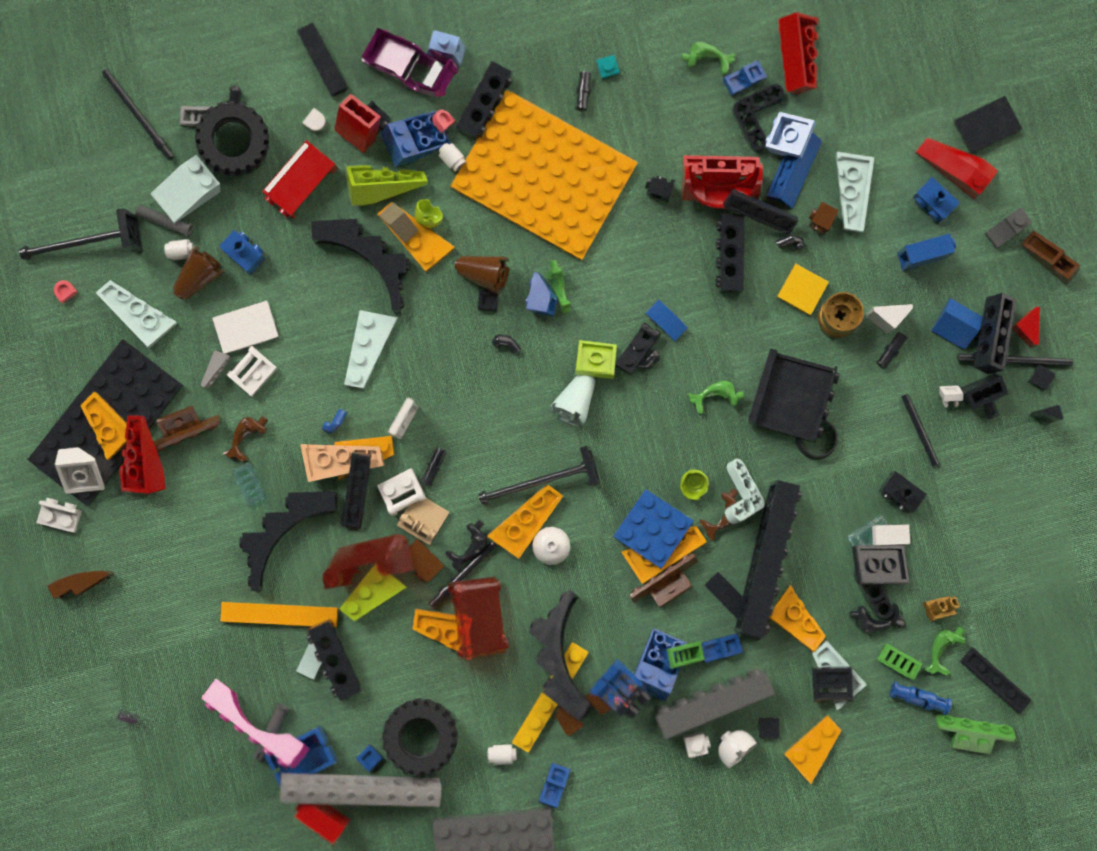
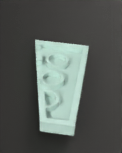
[836,152,874,233]
[96,280,177,349]
[344,310,398,389]

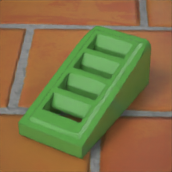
[667,641,705,669]
[877,643,923,680]

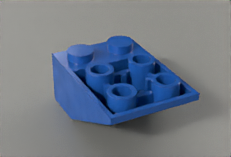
[380,111,451,167]
[634,628,686,702]

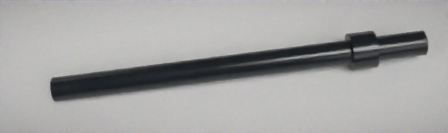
[102,69,174,161]
[957,352,1073,366]
[428,540,499,609]

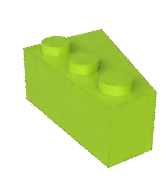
[340,563,408,621]

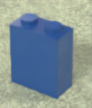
[897,234,956,271]

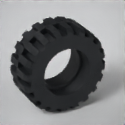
[195,101,269,177]
[382,698,458,776]

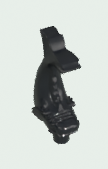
[445,519,488,572]
[849,603,905,633]

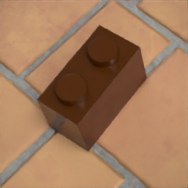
[401,539,445,583]

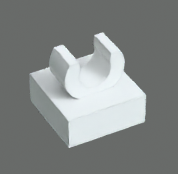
[939,386,963,408]

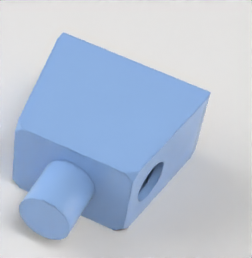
[427,31,465,66]

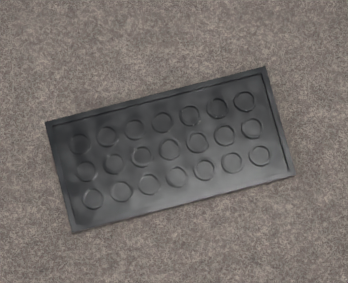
[27,339,184,506]

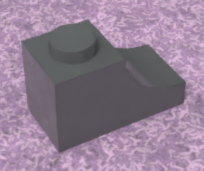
[985,207,1032,249]

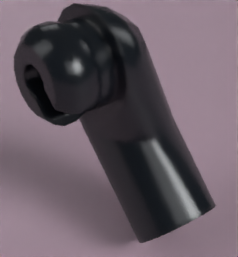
[223,85,242,104]
[776,235,805,250]
[492,334,521,354]
[637,349,660,369]

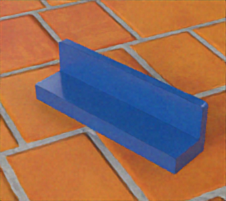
[766,132,822,208]

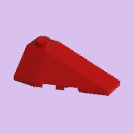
[915,138,998,200]
[120,415,165,494]

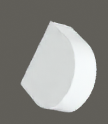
[302,108,326,132]

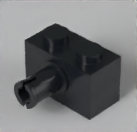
[960,373,1009,419]
[879,471,927,514]

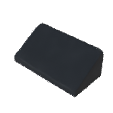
[1030,405,1064,423]

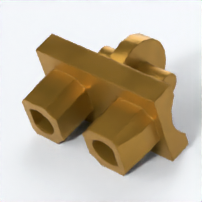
[922,596,960,622]

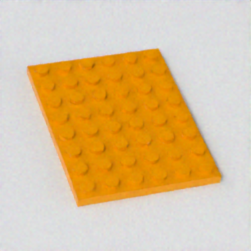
[450,90,638,261]

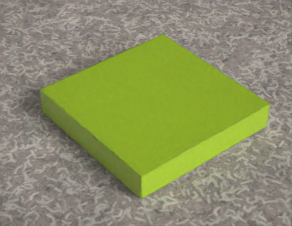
[575,340,617,379]

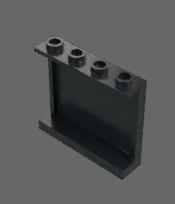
[748,348,840,443]

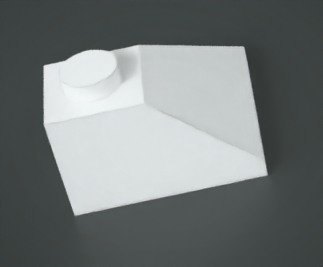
[55,448,105,494]

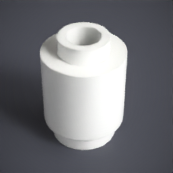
[439,143,466,172]
[165,239,194,260]
[488,744,516,765]

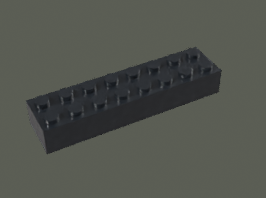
[734,480,802,639]

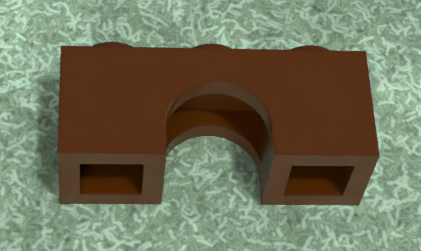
[555,688,612,737]

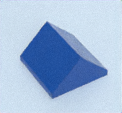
[931,298,983,350]

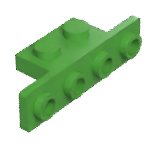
[935,714,1016,754]

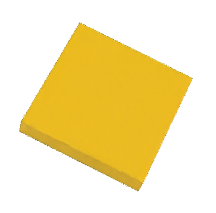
[777,264,829,316]

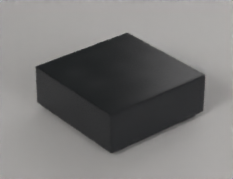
[478,290,498,311]
[1028,365,1055,391]
[759,717,779,738]

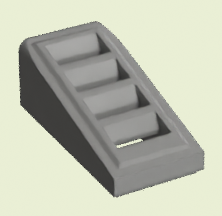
[180,106,220,128]
[200,350,232,389]

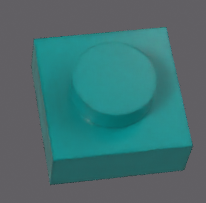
[596,55,620,80]

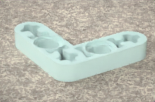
[725,459,765,524]

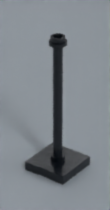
[19,208,143,260]
[479,445,601,505]

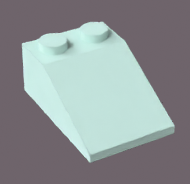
[151,155,220,224]

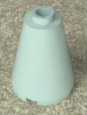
[550,375,596,426]

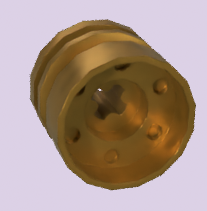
[818,292,864,338]

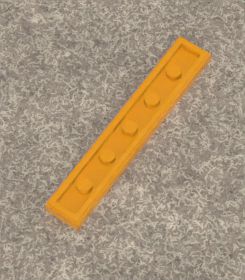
[220,602,338,627]

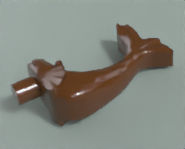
[223,416,268,461]
[700,488,739,541]

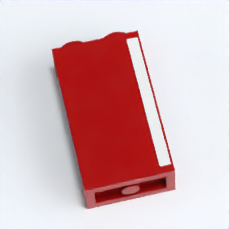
[262,140,338,219]

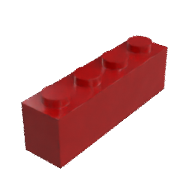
[778,12,819,95]

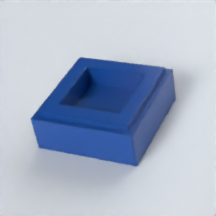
[356,744,384,772]

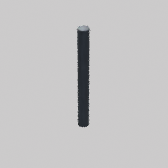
[901,394,940,467]

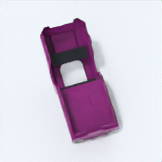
[361,28,458,97]

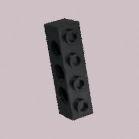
[456,61,513,141]
[716,214,745,293]
[974,293,1017,374]
[306,618,362,701]

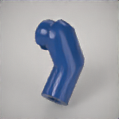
[322,409,347,434]

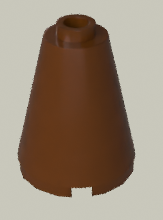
[173,246,225,300]
[455,256,510,294]

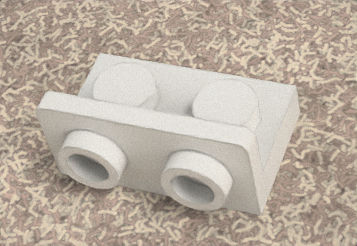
[37,498,82,533]

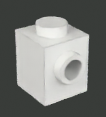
[683,731,710,758]

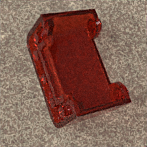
[322,534,414,590]
[447,576,509,661]

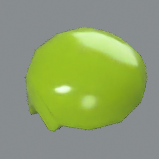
[414,199,443,228]
[680,469,709,500]

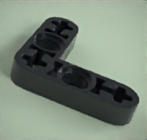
[732,84,784,152]

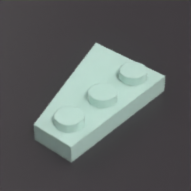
[812,640,867,710]

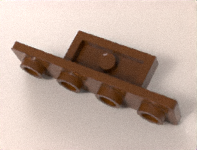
[153,405,220,452]
[629,553,698,609]

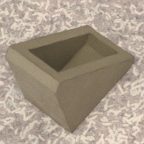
[379,203,419,243]

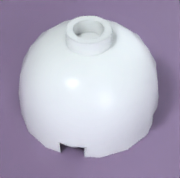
[532,527,571,565]
[718,730,757,768]

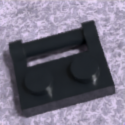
[812,666,853,703]

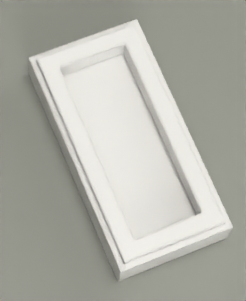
[872,525,910,545]

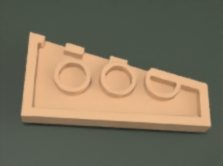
[300,444,384,482]

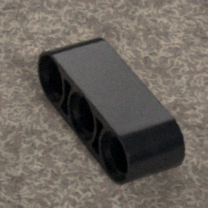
[853,571,893,618]

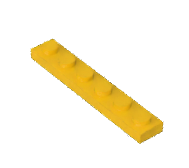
[512,642,589,753]

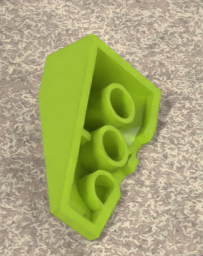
[346,165,428,206]

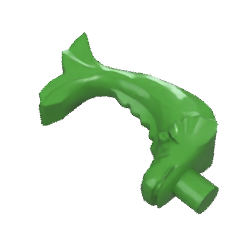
[681,42,735,76]
[546,260,571,314]
[688,381,745,415]
[924,626,966,675]

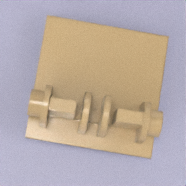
[397,498,449,545]

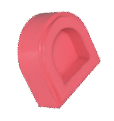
[433,110,456,133]
[54,280,78,304]

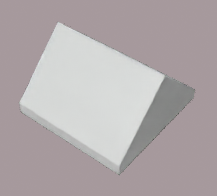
[866,304,913,334]

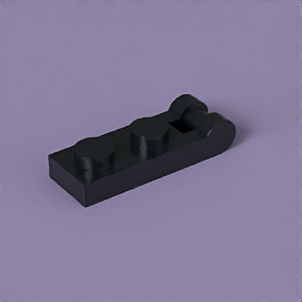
[615,323,661,376]

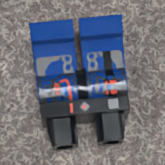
[590,659,652,719]

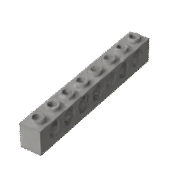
[280,773,441,807]

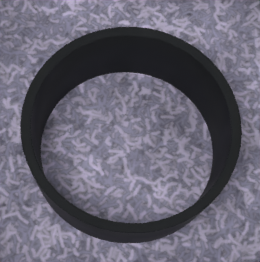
[795,420,838,460]

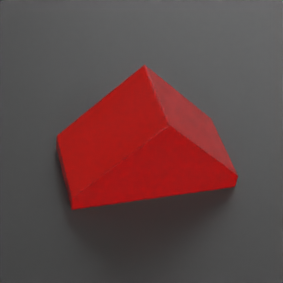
[1012,307,1040,347]

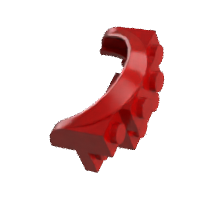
[682,155,763,209]

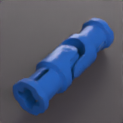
[890,681,952,715]

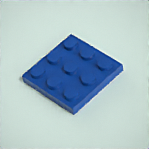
[613,489,694,570]

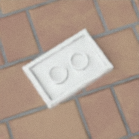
[213,301,279,354]
[388,398,419,440]

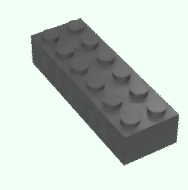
[654,668,775,739]
[433,807,554,851]

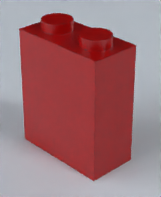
[334,94,381,153]
[294,803,350,844]

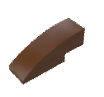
[1021,230,1080,285]
[47,571,113,599]

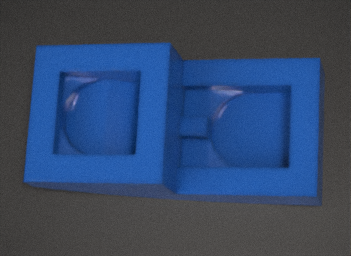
[723,61,767,96]
[645,300,688,341]
[701,633,743,663]
[538,763,571,809]

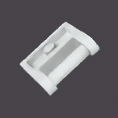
[226,346,277,397]
[377,468,426,516]

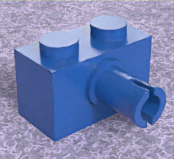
[913,177,960,223]
[219,230,265,275]

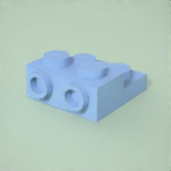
[766,112,816,158]

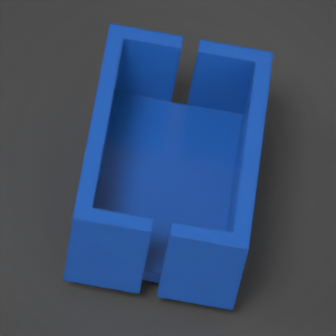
[265,725,338,788]

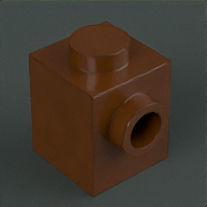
[808,202,839,234]

